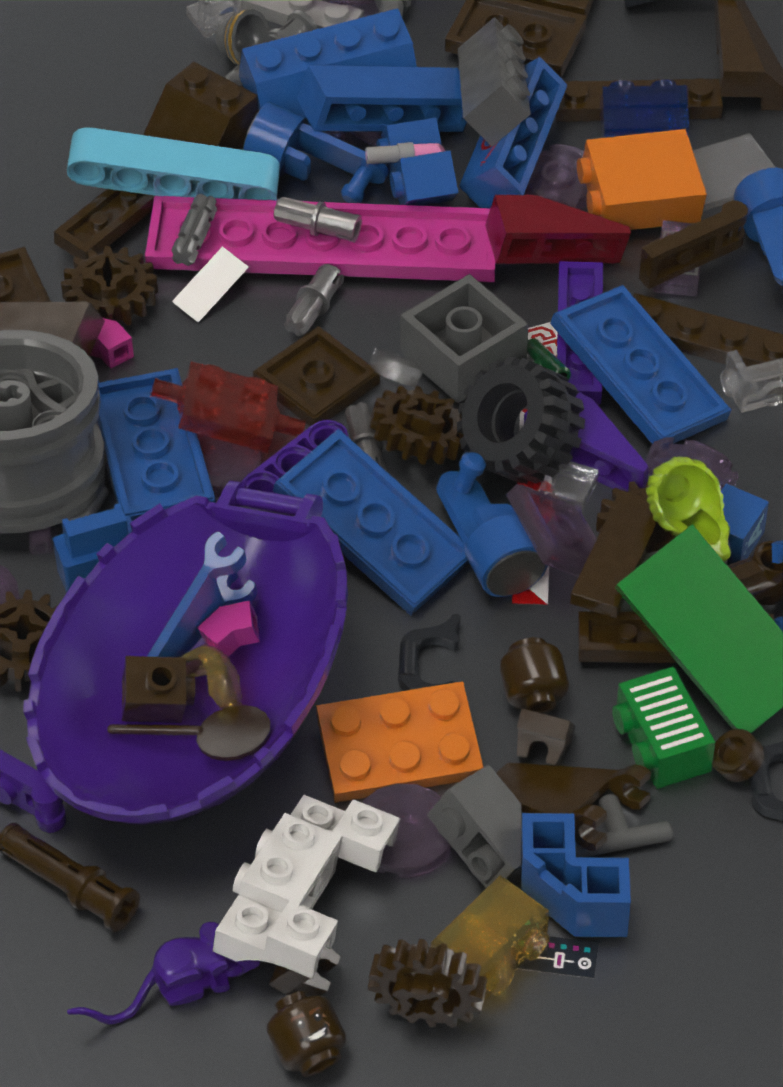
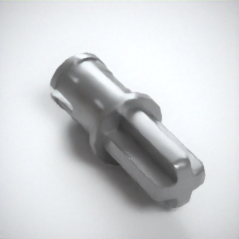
[274,197,362,242]
[284,264,344,336]
[345,402,386,470]

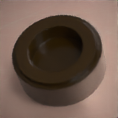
[712,729,764,782]

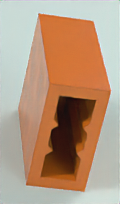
[577,129,707,230]

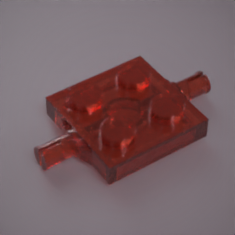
[150,361,306,453]

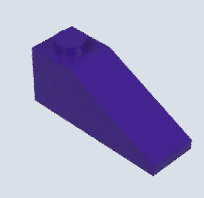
[524,392,649,492]

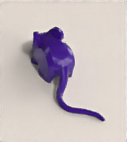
[67,922,260,1024]

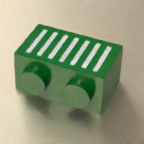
[612,666,715,789]

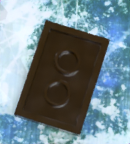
[445,0,587,78]

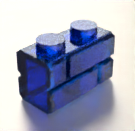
[600,79,689,138]

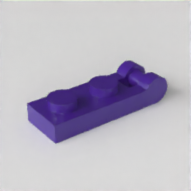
[0,749,66,833]

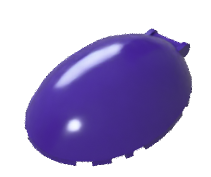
[23,480,348,825]

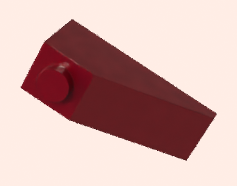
[485,195,631,264]

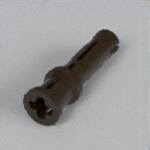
[0,822,140,932]

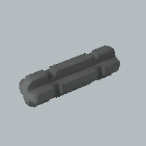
[171,194,217,266]

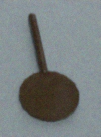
[107,705,271,761]

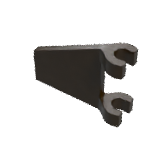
[496,762,651,851]

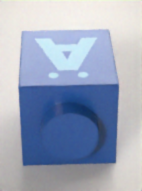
[721,483,769,565]

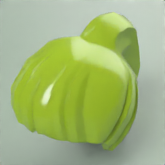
[646,456,731,561]

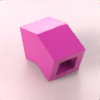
[90,318,134,369]
[197,601,260,660]

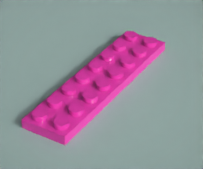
[145,196,496,282]

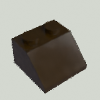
[143,61,259,149]

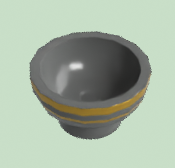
[216,9,270,65]

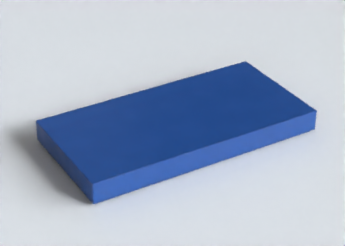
[550,285,731,451]
[96,368,216,521]
[272,429,469,616]

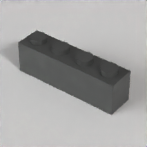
[458,17,531,146]

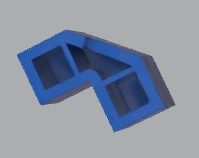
[377,117,458,206]
[521,813,631,937]

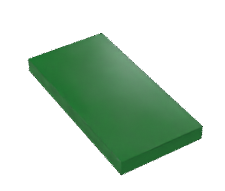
[615,524,783,733]

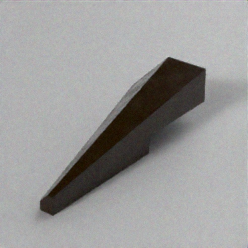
[714,0,783,111]

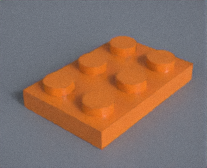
[316,681,483,803]

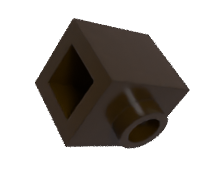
[122,656,195,723]

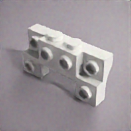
[213,795,400,979]

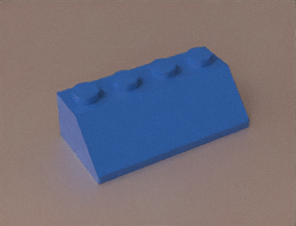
[239,8,417,127]

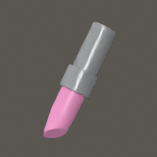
[365,142,446,164]

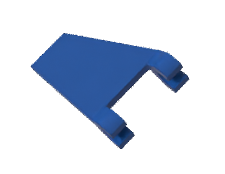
[147,532,258,658]

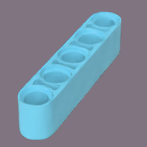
[67,128,280,200]

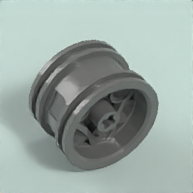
[0,330,106,533]

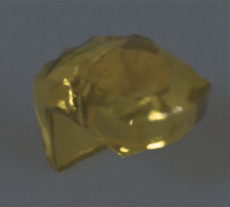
[179,644,242,709]

